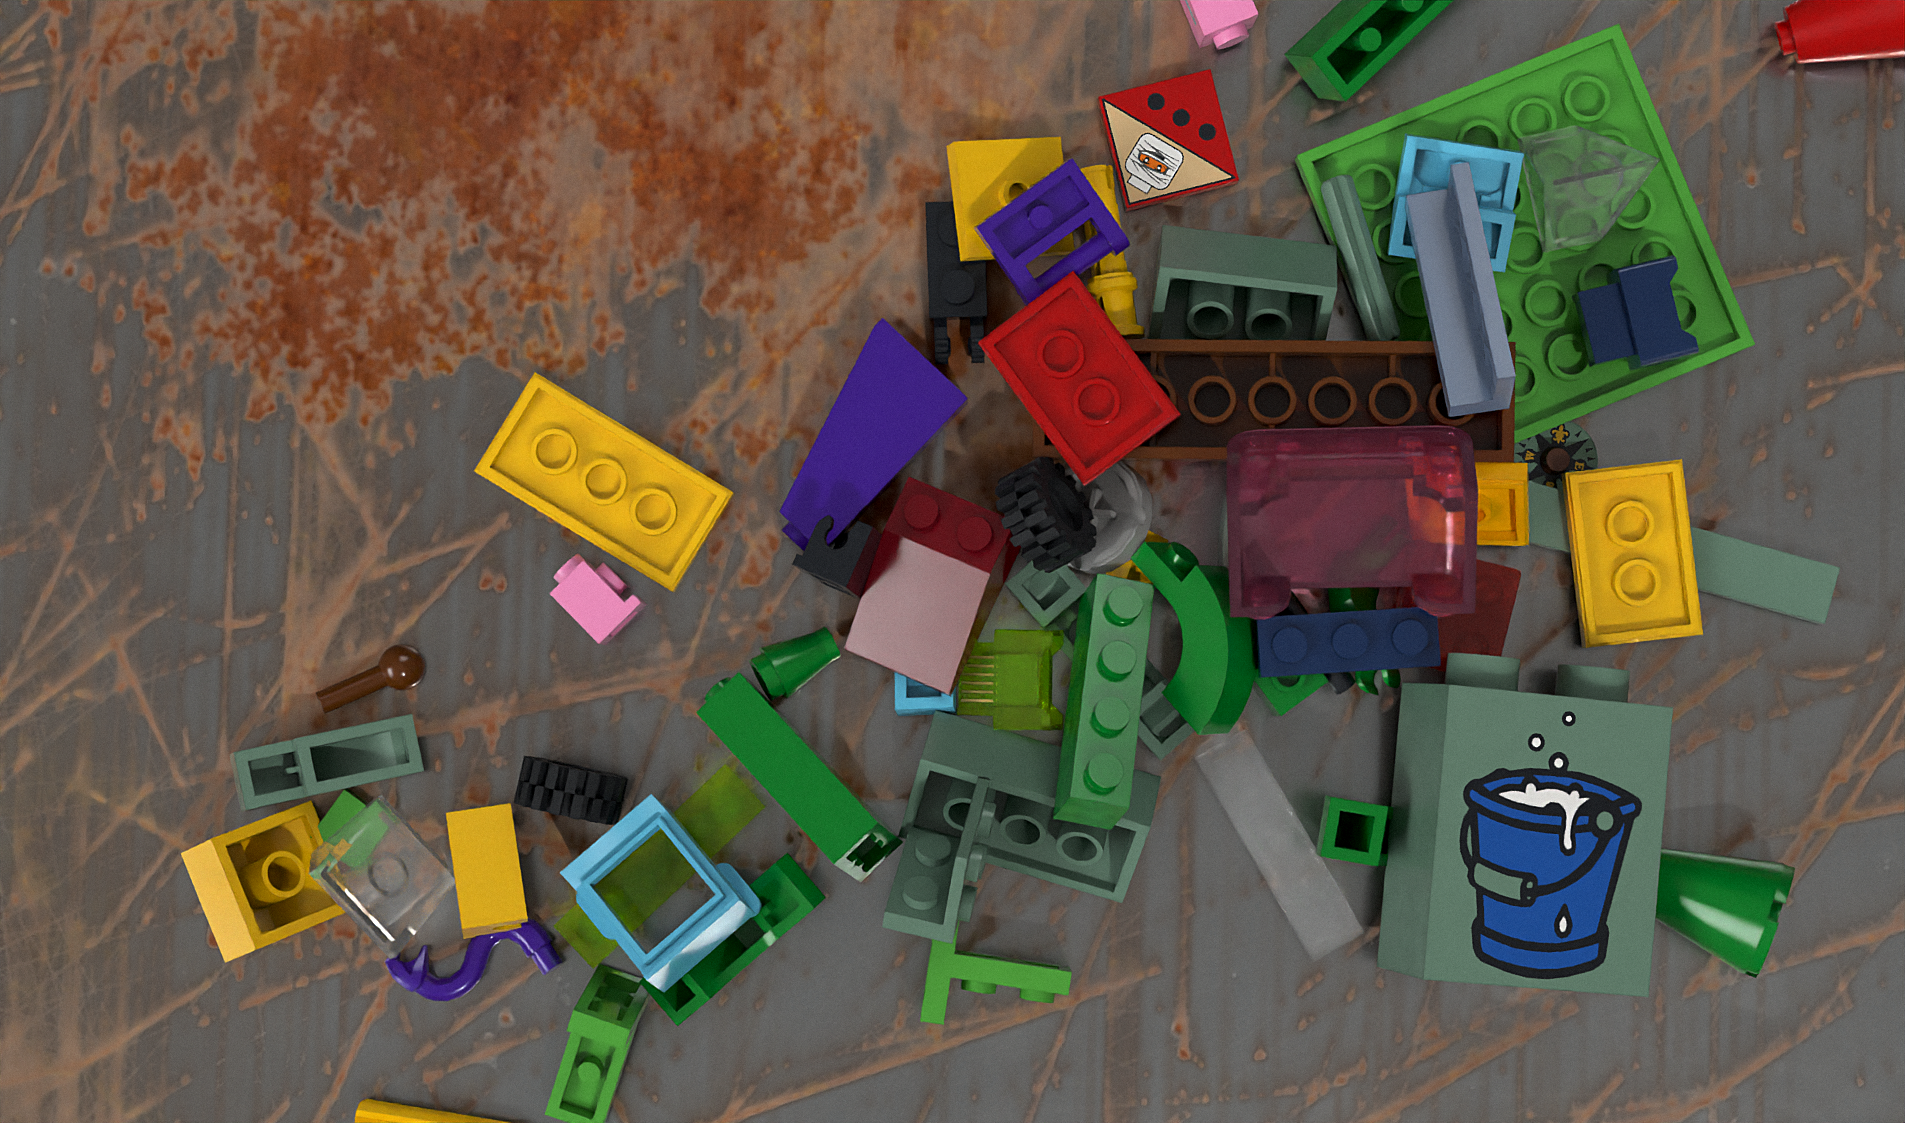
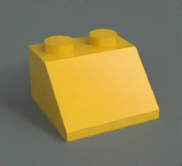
[181,800,355,963]

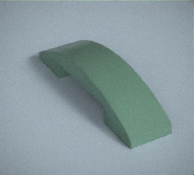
[1005,560,1195,761]

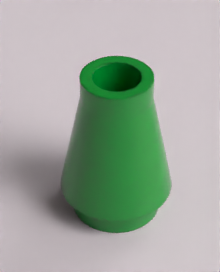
[749,626,841,701]

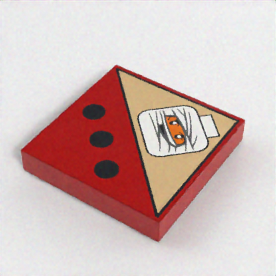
[1097,69,1239,212]

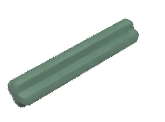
[1321,175,1400,341]

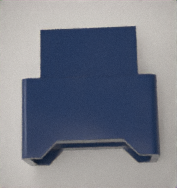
[1572,255,1699,371]

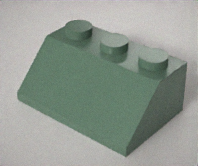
[1147,225,1337,341]

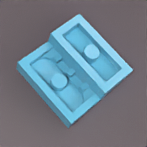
[1387,133,1524,273]

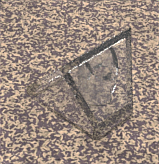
[1518,125,1660,253]

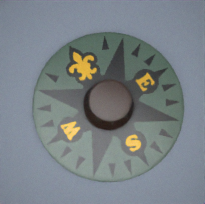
[1514,421,1598,490]

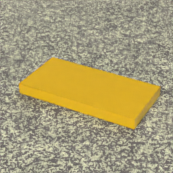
[474,372,735,592]

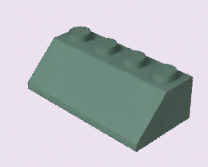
[898,710,1161,903]

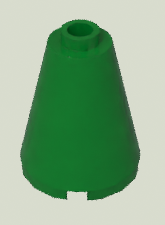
[1655,848,1795,978]

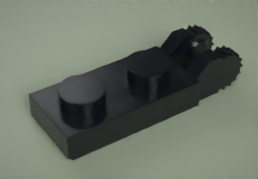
[925,201,987,365]

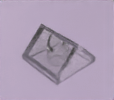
[309,795,455,959]

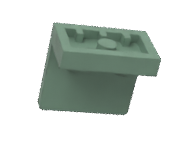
[882,777,997,944]

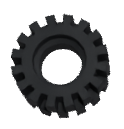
[995,456,1097,573]
[513,756,628,825]

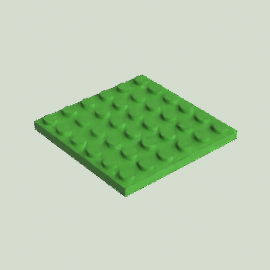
[1294,23,1755,444]

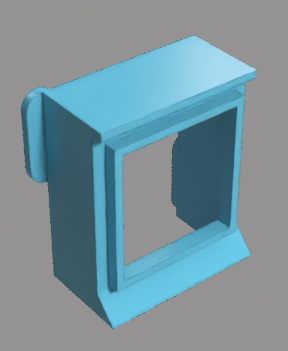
[560,794,761,992]

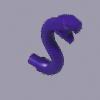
[385,918,563,1001]

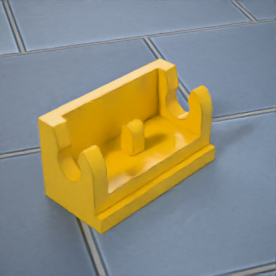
[446,803,528,939]

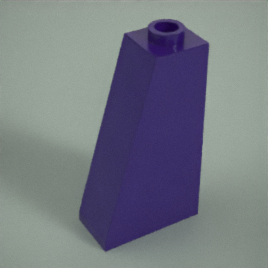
[779,318,968,551]

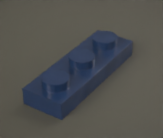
[1254,606,1441,678]

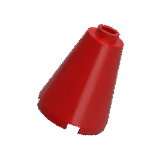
[1775,0,1905,64]

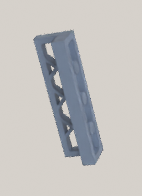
[1405,162,1516,417]

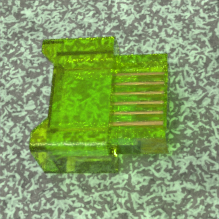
[957,629,1064,731]

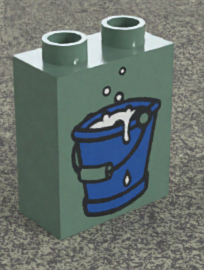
[1377,653,1673,997]

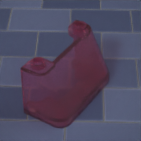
[1226,425,1478,620]

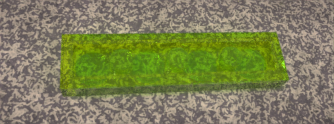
[553,764,766,969]

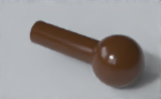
[316,644,425,714]

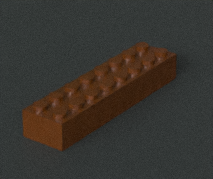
[1032,339,1516,464]

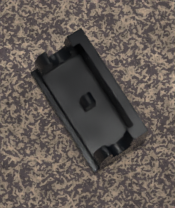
[792,515,882,600]

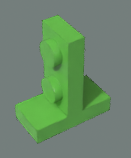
[920,921,1072,1025]
[545,964,650,1123]

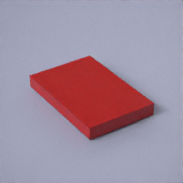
[978,271,1181,487]

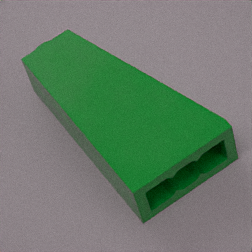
[696,672,903,882]

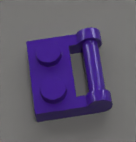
[974,158,1130,306]

